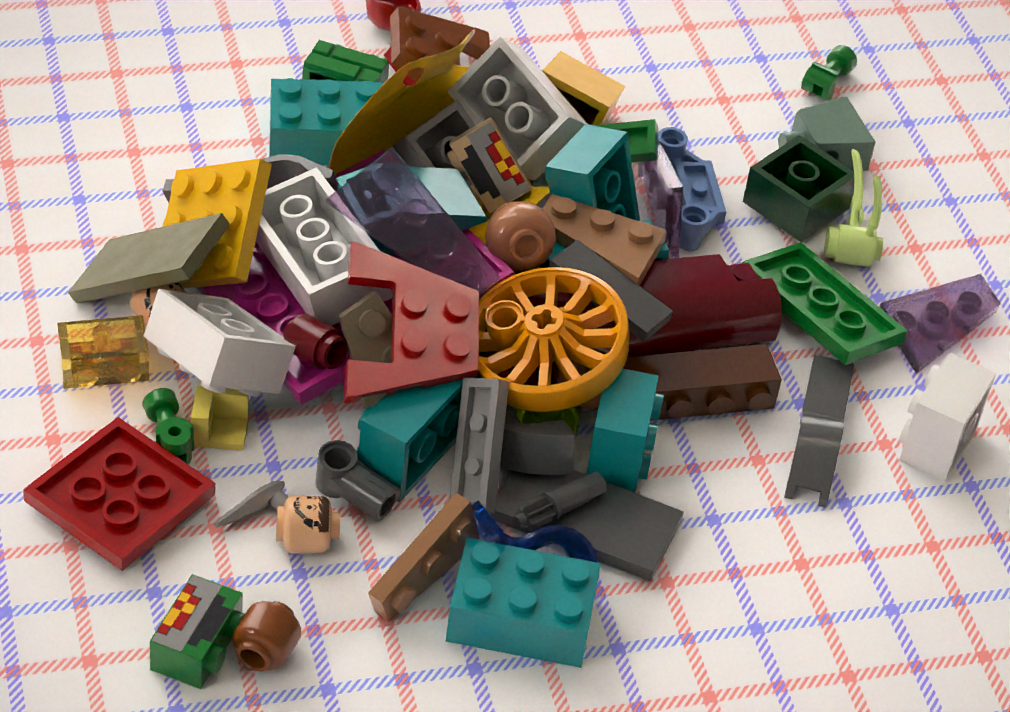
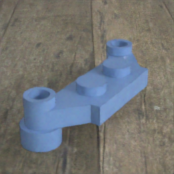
[656,127,726,251]

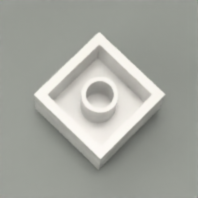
[898,352,996,481]

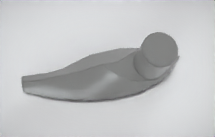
[214,480,288,528]

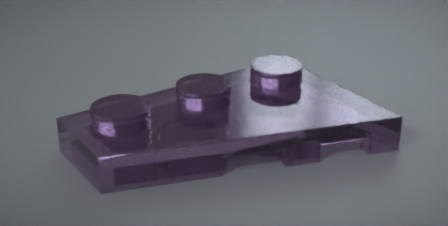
[638,142,683,259]
[879,273,1001,374]

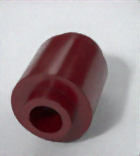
[284,313,348,369]

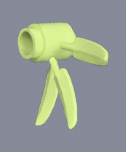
[824,149,883,268]

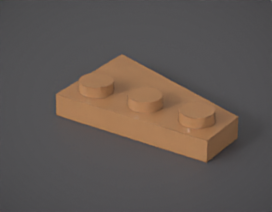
[543,194,667,286]
[368,492,480,622]

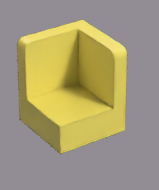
[191,386,249,451]

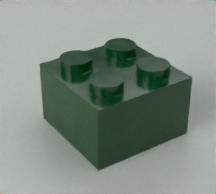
[743,135,854,242]

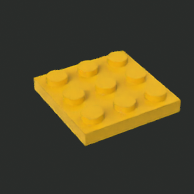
[163,158,272,288]

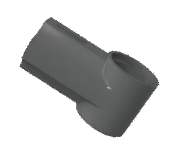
[315,440,400,521]

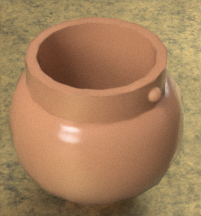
[485,201,556,272]

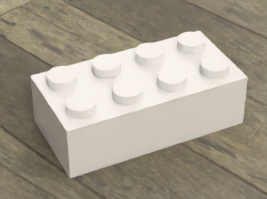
[256,167,392,326]

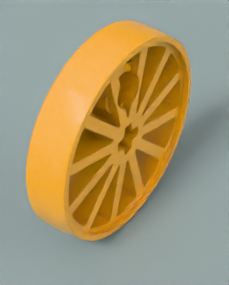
[476,267,629,412]

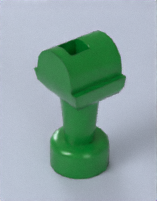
[801,45,857,101]
[142,388,194,464]

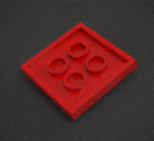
[23,417,216,571]

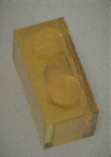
[57,315,149,389]

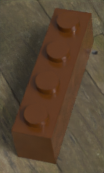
[623,344,782,421]

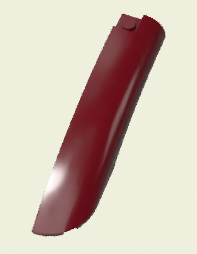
[479,254,782,406]

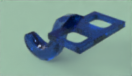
[471,500,597,562]

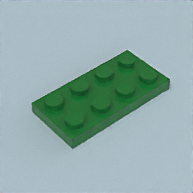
[742,242,908,365]

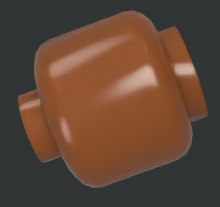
[232,601,301,672]

